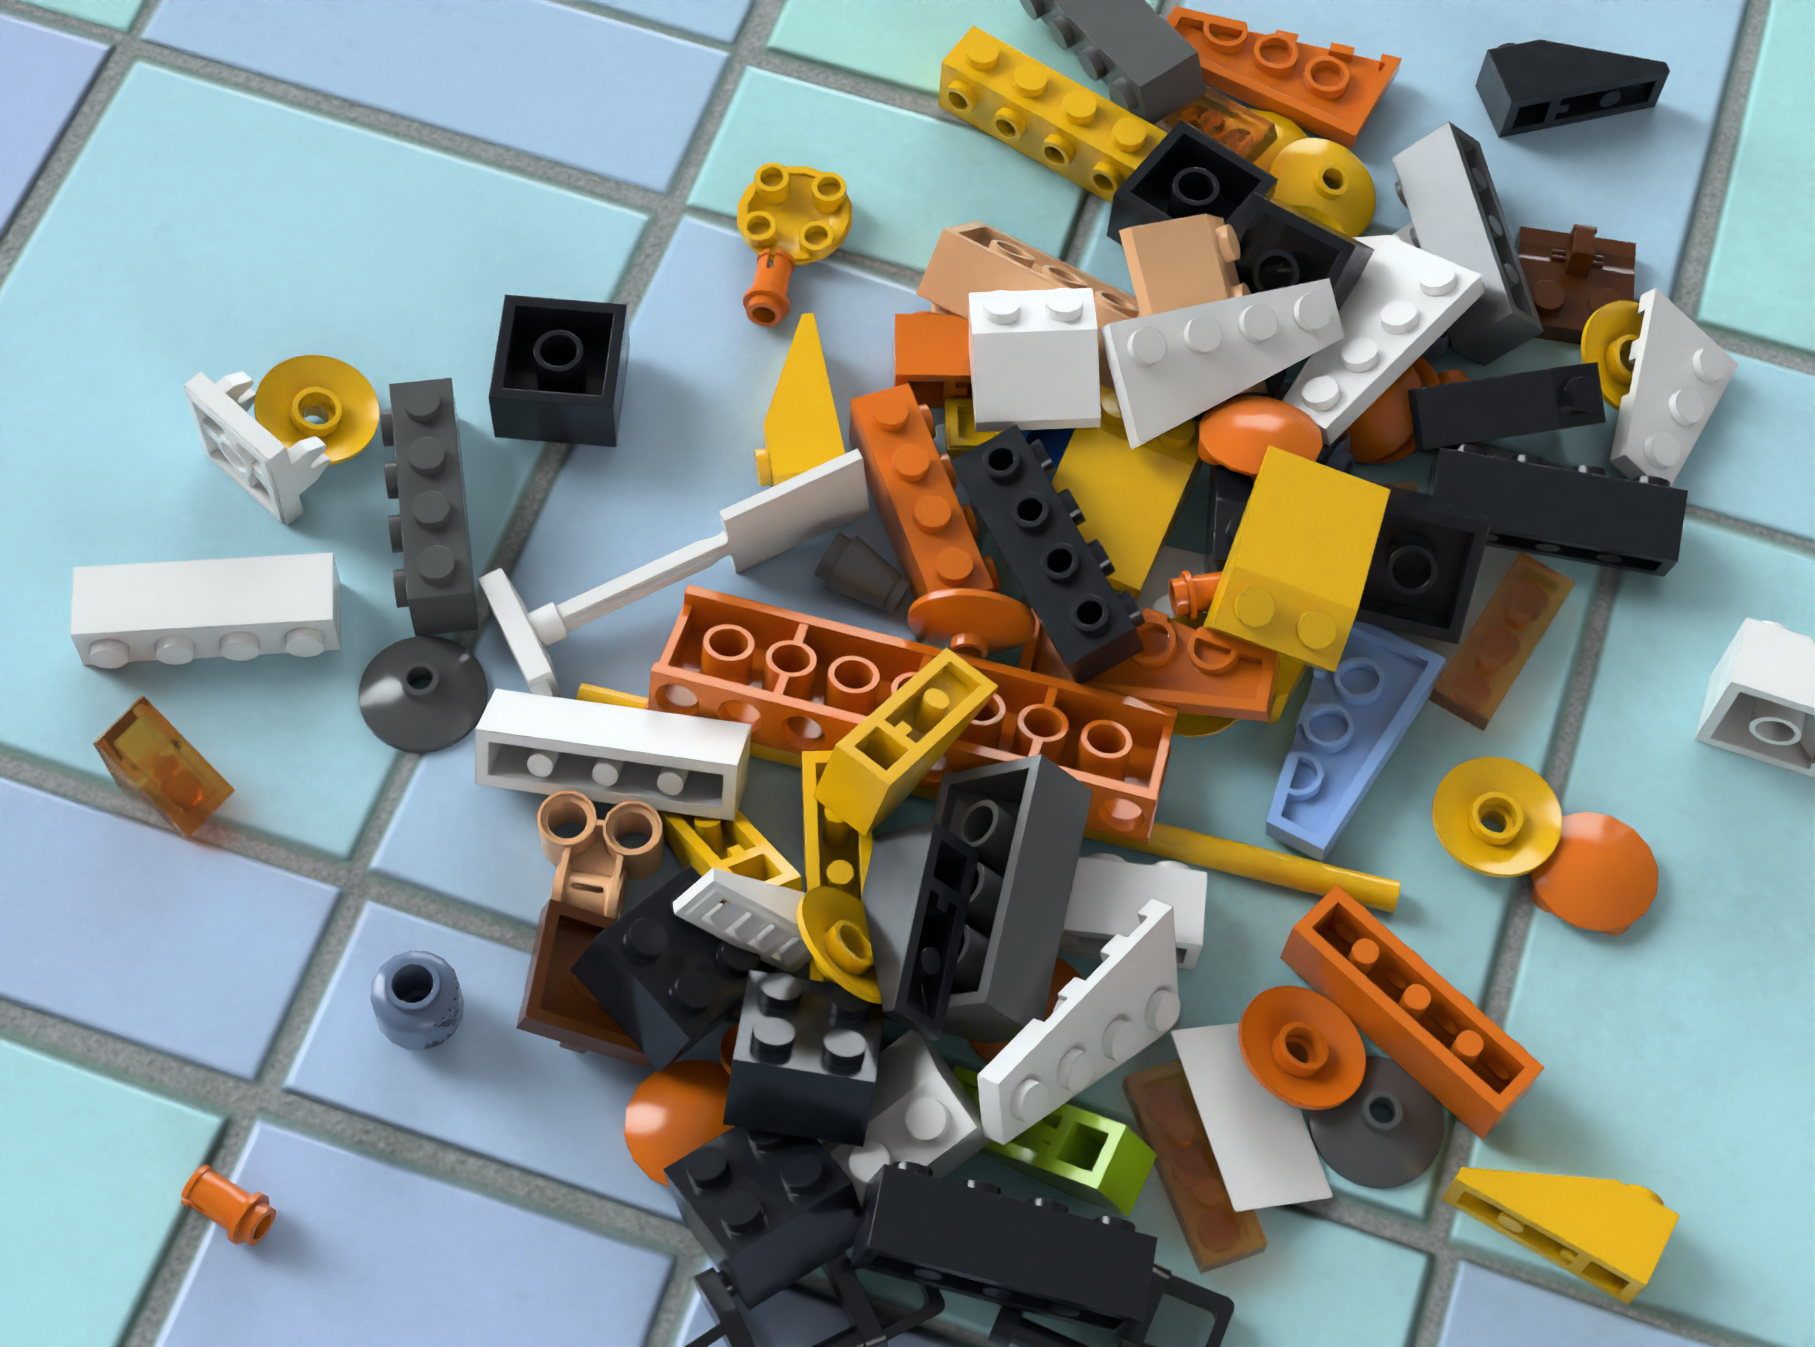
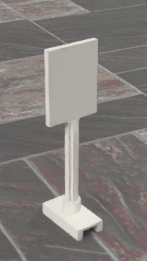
[478,448,870,698]

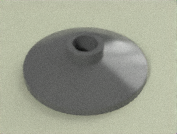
[358,636,488,753]
[1308,1056,1444,1189]

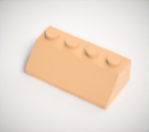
[916,221,1141,389]

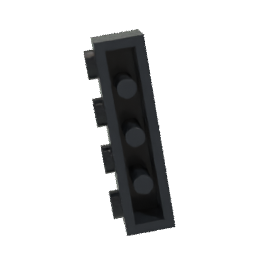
[950,424,1146,684]
[1427,444,1688,577]
[850,1161,1158,1337]

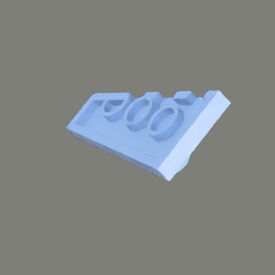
[1265,620,1446,862]

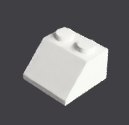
[969,288,1101,432]
[1694,617,1815,778]
[821,1029,992,1208]

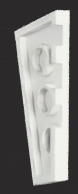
[1282,235,1484,446]
[1100,278,1345,450]
[977,899,1181,1145]

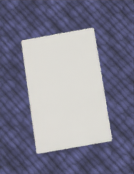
[1171,1023,1333,1212]

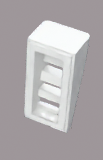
[673,868,813,972]

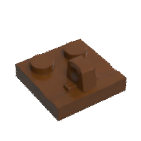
[1515,224,1636,345]
[516,899,650,1068]

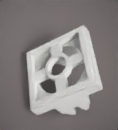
[184,371,330,526]

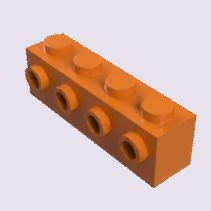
[849,383,1000,601]
[1280,885,1545,1140]

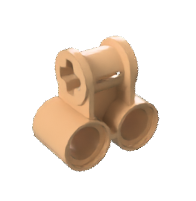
[537,791,665,920]

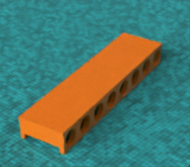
[645,584,1178,844]

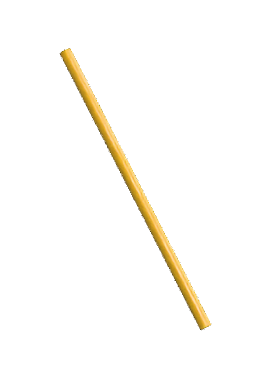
[576,682,1401,913]

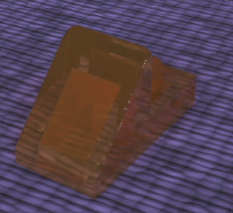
[93,696,235,837]

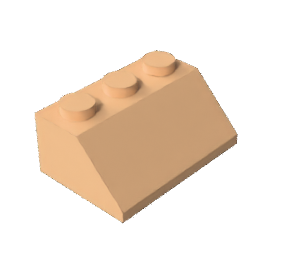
[1119,214,1268,398]

